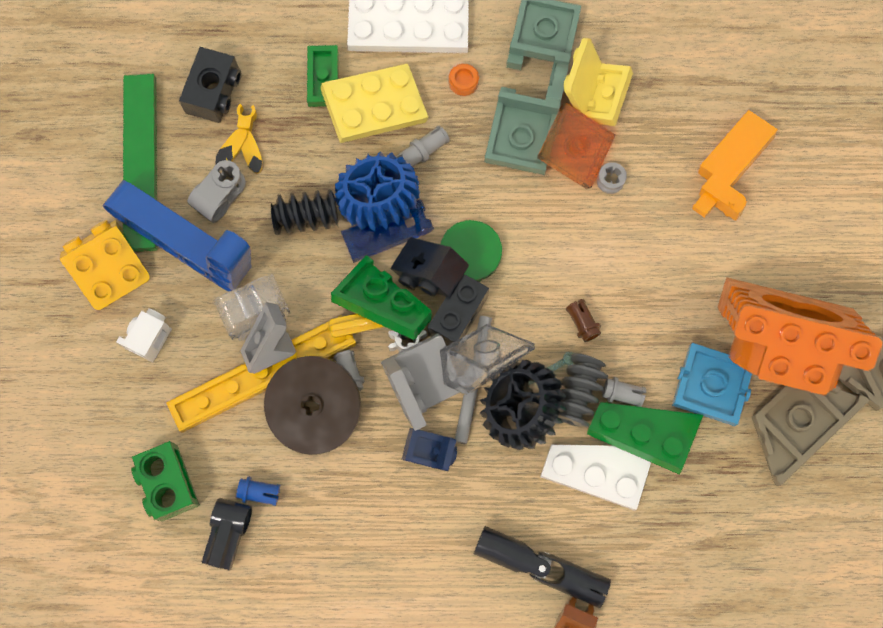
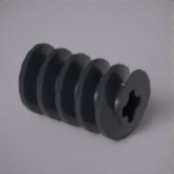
[270,189,339,235]

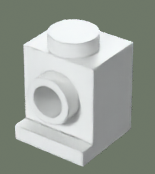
[116,308,172,363]

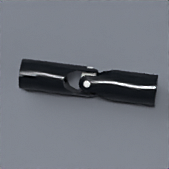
[473,526,611,608]

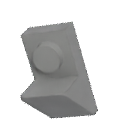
[240,303,296,374]

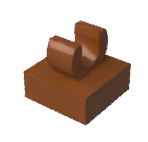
[554,597,598,628]

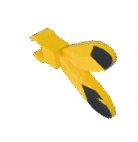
[215,104,263,174]

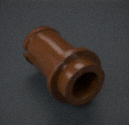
[566,299,601,342]

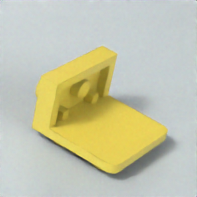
[564,38,633,126]

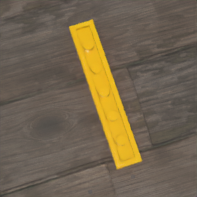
[166,315,357,433]

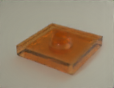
[537,103,616,189]

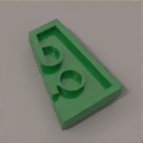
[331,255,432,340]
[587,402,703,475]

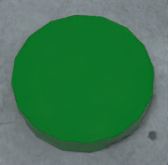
[440,220,502,282]

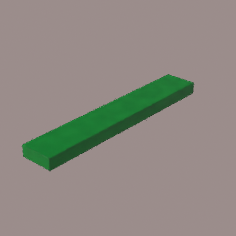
[123,74,157,252]

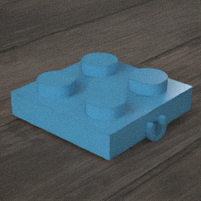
[672,343,752,426]

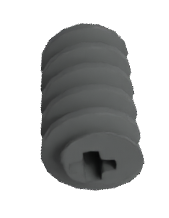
[558,353,608,428]

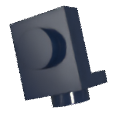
[401,428,457,472]

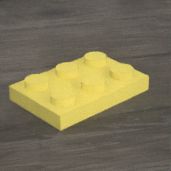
[320,64,428,143]

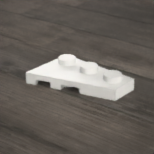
[540,445,651,511]

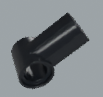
[201,498,252,570]

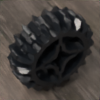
[479,359,567,450]

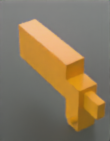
[692,110,778,221]

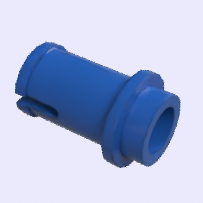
[236,476,281,506]

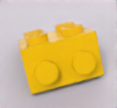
[59,220,150,310]

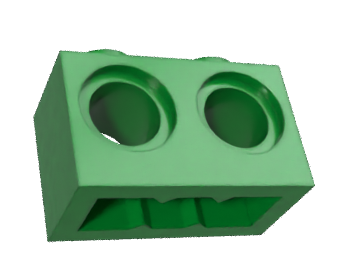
[131,441,200,522]

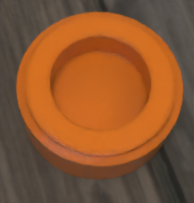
[449,64,479,96]

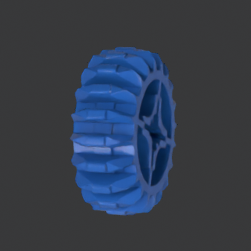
[335,151,420,232]

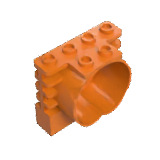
[717,277,882,395]

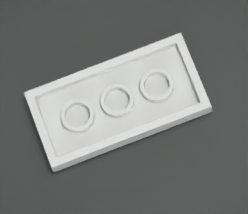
[347,0,469,53]

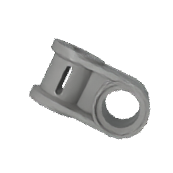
[187,160,246,223]

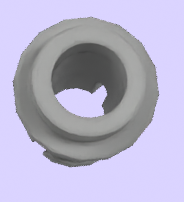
[334,350,365,391]
[602,377,646,407]

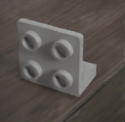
[381,334,464,431]

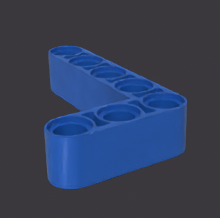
[103,180,252,293]

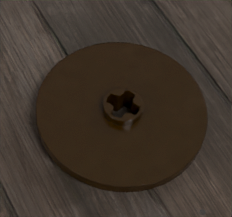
[264,356,361,455]

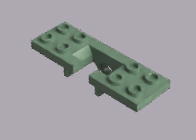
[484,0,581,175]

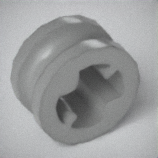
[597,162,626,194]

